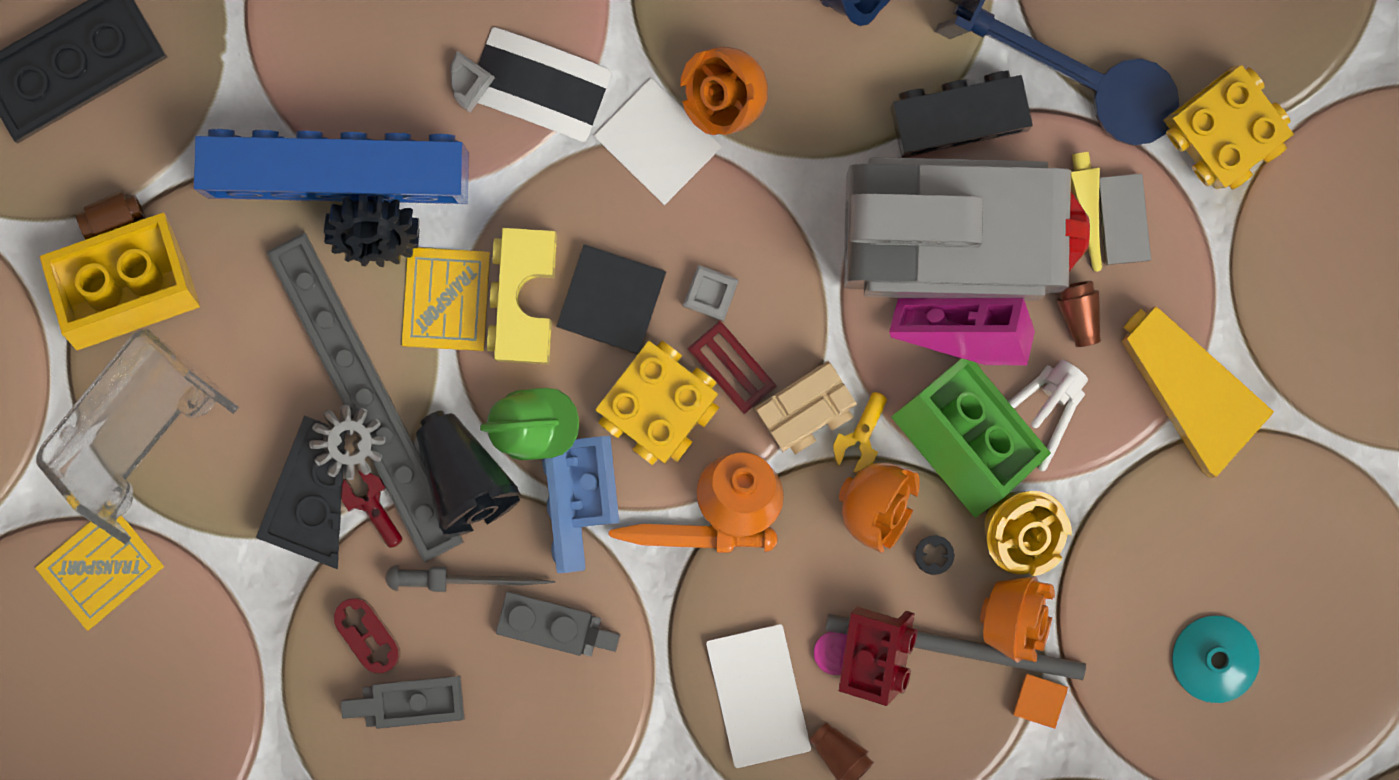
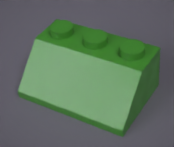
[891,358,1051,518]

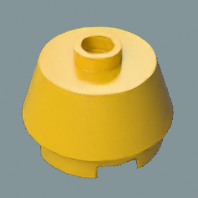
[985,491,1072,576]

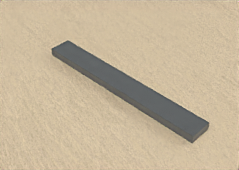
[266,233,464,562]

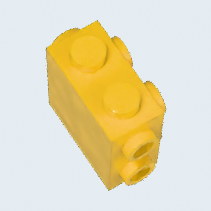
[1163,65,1294,190]
[595,340,720,466]

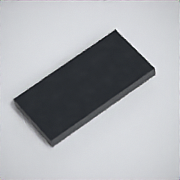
[0,0,168,144]

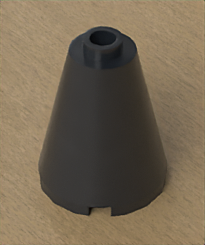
[416,410,521,537]

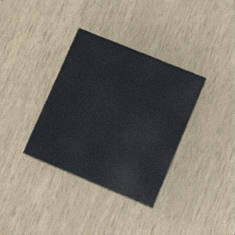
[556,244,667,354]

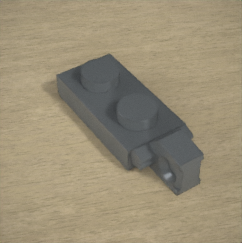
[496,591,620,656]
[341,675,465,729]

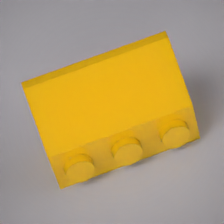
[39,212,200,351]

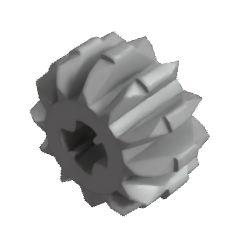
[309,405,385,480]

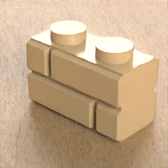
[754,360,857,455]

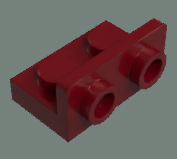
[838,607,918,706]

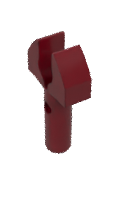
[341,471,403,548]

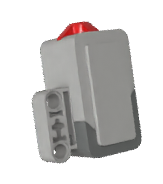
[844,157,1090,301]

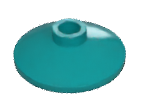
[1172,616,1260,703]

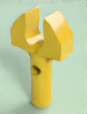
[833,392,887,472]

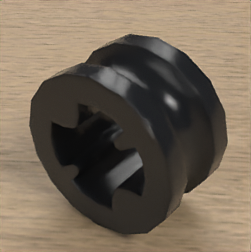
[915,535,955,575]

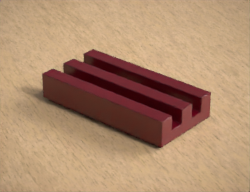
[687,320,777,415]

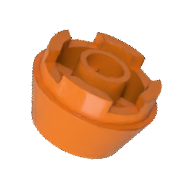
[697,453,784,537]
[980,576,1055,663]

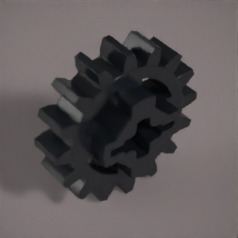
[323,194,420,267]

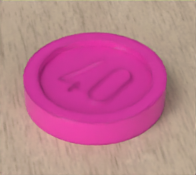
[814,632,847,675]

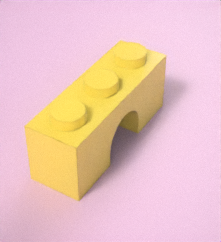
[487,228,557,365]

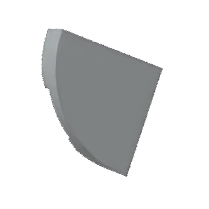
[450,51,495,113]

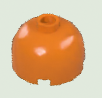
[680,47,768,135]
[839,462,920,553]

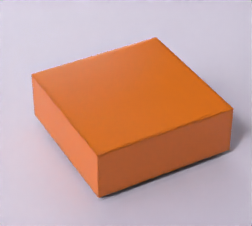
[1012,673,1068,729]

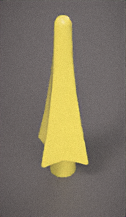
[1071,152,1102,272]

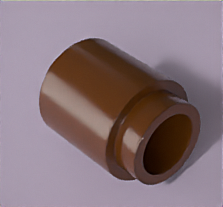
[76,190,145,240]

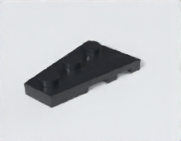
[256,415,345,569]

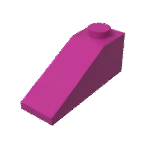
[889,298,1035,365]

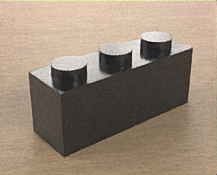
[891,70,1033,158]

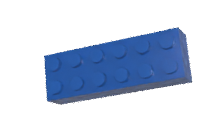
[194,129,469,204]

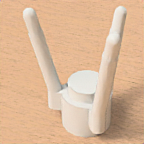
[1008,359,1088,471]

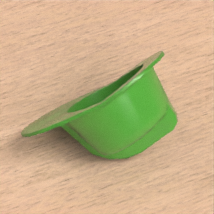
[480,388,579,460]

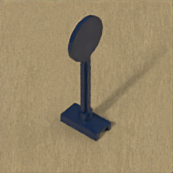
[935,0,1179,146]

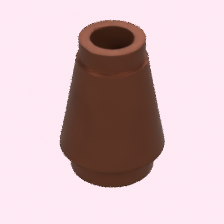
[1057,280,1101,347]
[809,722,874,780]

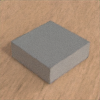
[683,265,739,322]

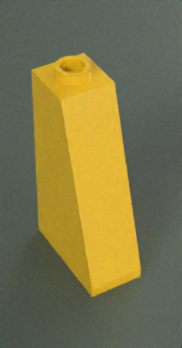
[1121,306,1274,478]

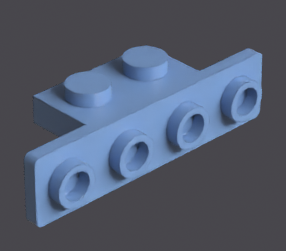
[542,436,619,573]

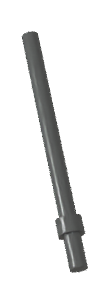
[825,613,1086,680]

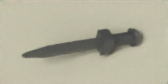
[385,565,555,592]

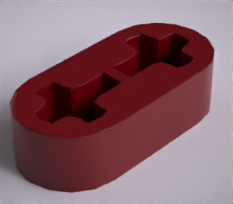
[334,598,400,673]

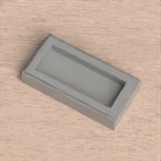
[1099,174,1151,265]

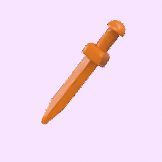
[608,524,778,553]

